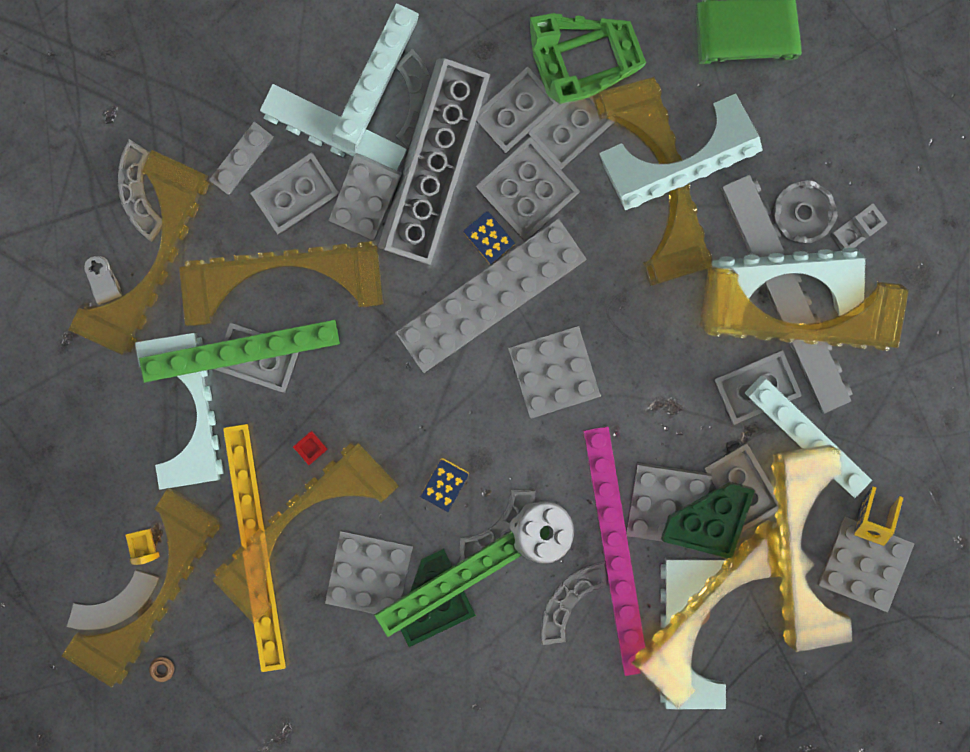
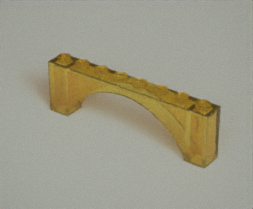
[593,77,712,286]
[69,150,210,355]
[179,241,384,326]
[700,267,909,351]
[213,443,399,623]
[772,445,852,652]
[62,488,221,688]
[632,520,814,709]

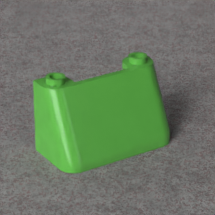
[696,0,802,64]

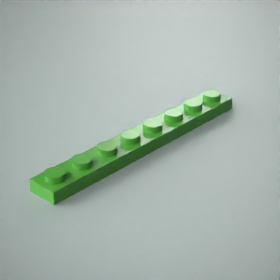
[139,320,340,383]
[374,526,550,637]

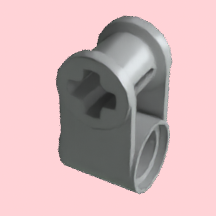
[84,256,122,305]

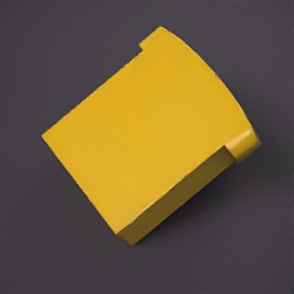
[125,528,160,565]

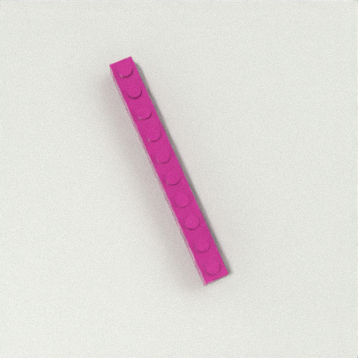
[583,426,649,676]

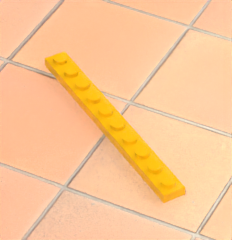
[223,424,286,672]

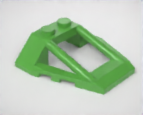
[529,13,646,104]

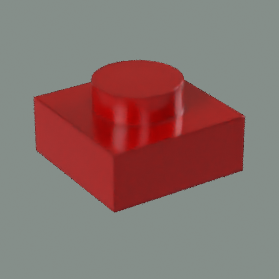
[293,431,328,465]

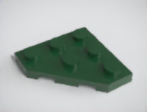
[661,482,755,559]
[400,548,476,647]

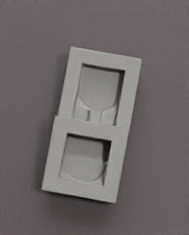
[830,203,888,251]

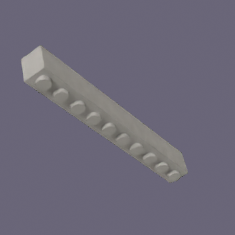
[720,175,852,414]

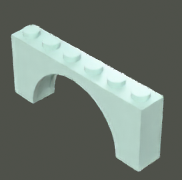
[599,94,763,210]
[712,248,865,325]
[135,333,224,490]
[660,558,726,709]

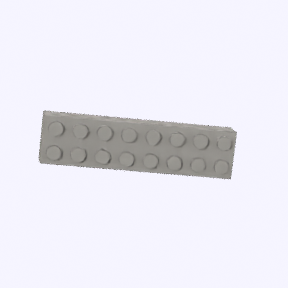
[378,58,490,265]
[395,219,587,373]

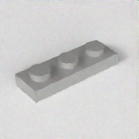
[209,122,274,195]

